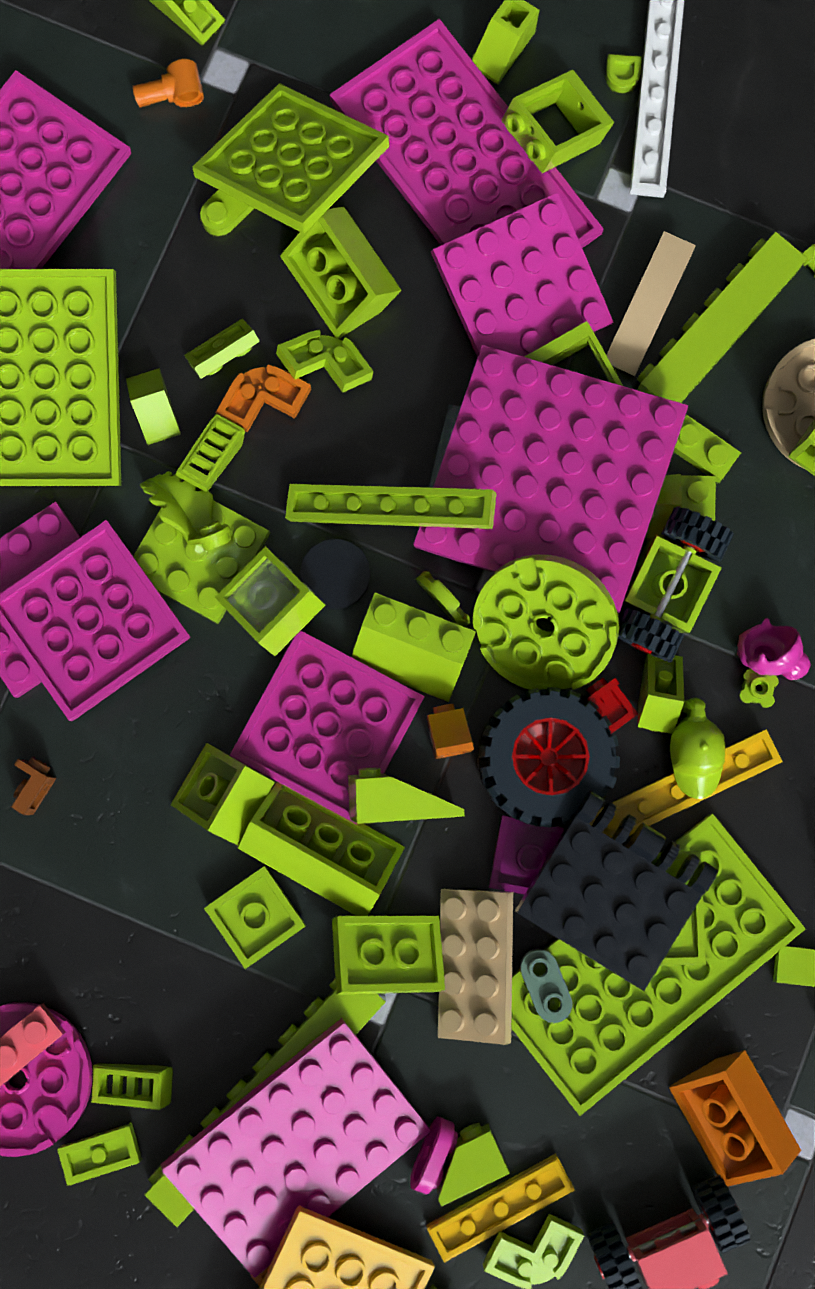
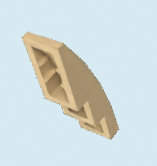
[606,231,696,376]

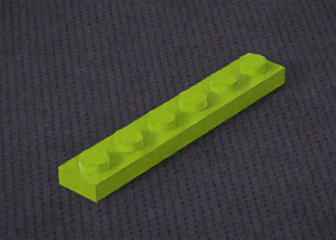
[285,484,497,529]

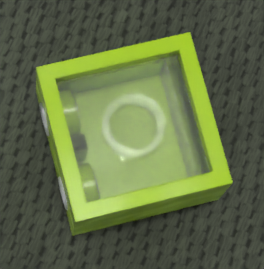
[215,546,325,656]

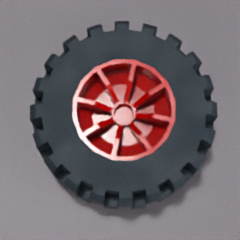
[477,687,620,827]

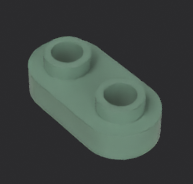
[520,949,572,1023]

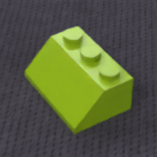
[280,207,401,339]
[352,593,476,702]

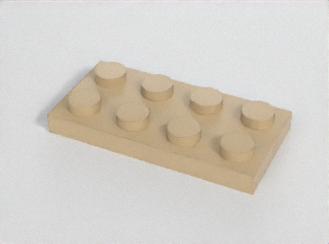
[438,889,513,1045]

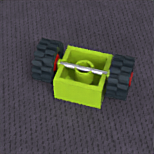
[618,506,734,662]

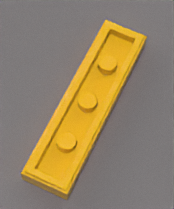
[426,1153,575,1263]

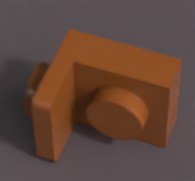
[11,757,57,815]

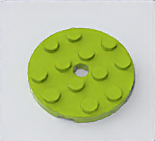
[473,555,619,690]

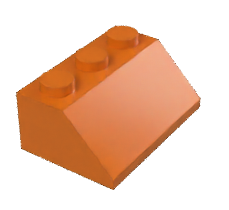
[669,1050,802,1186]

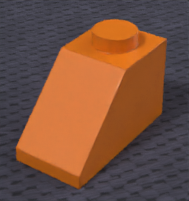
[427,704,474,759]

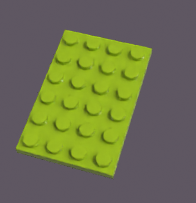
[0,269,121,486]

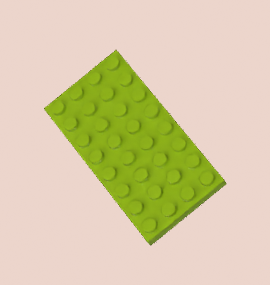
[511,814,806,1116]

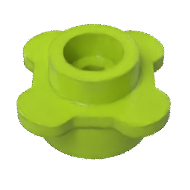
[739,669,779,708]

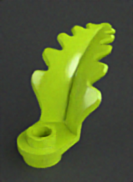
[140,471,231,551]

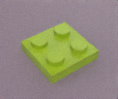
[204,865,306,969]

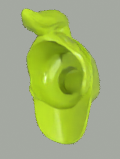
[670,698,725,799]

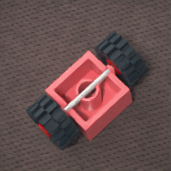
[586,1174,751,1289]

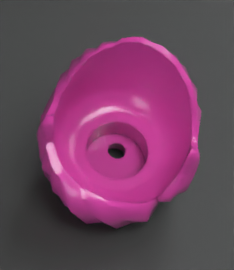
[737,618,811,680]

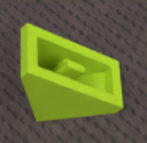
[126,368,181,445]

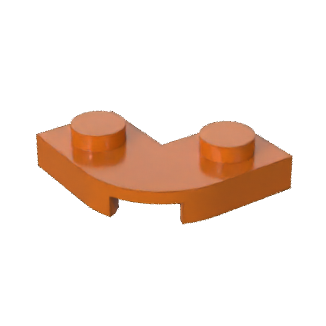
[215,365,312,432]

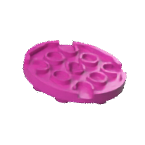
[0,1002,93,1157]

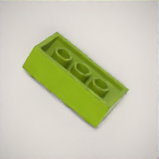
[238,782,405,916]

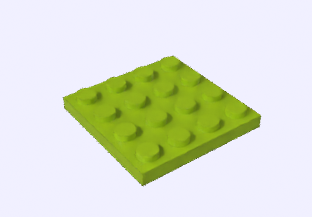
[192,83,389,234]

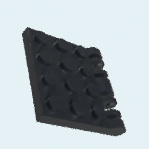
[515,790,718,991]

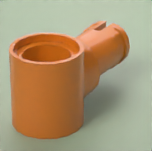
[133,59,204,108]

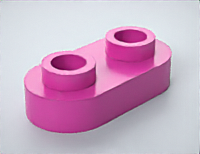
[410,1117,458,1194]

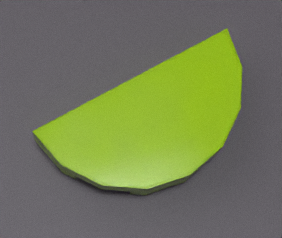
[415,571,470,627]

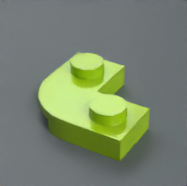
[276,330,374,393]
[482,1214,584,1289]

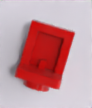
[585,677,638,734]

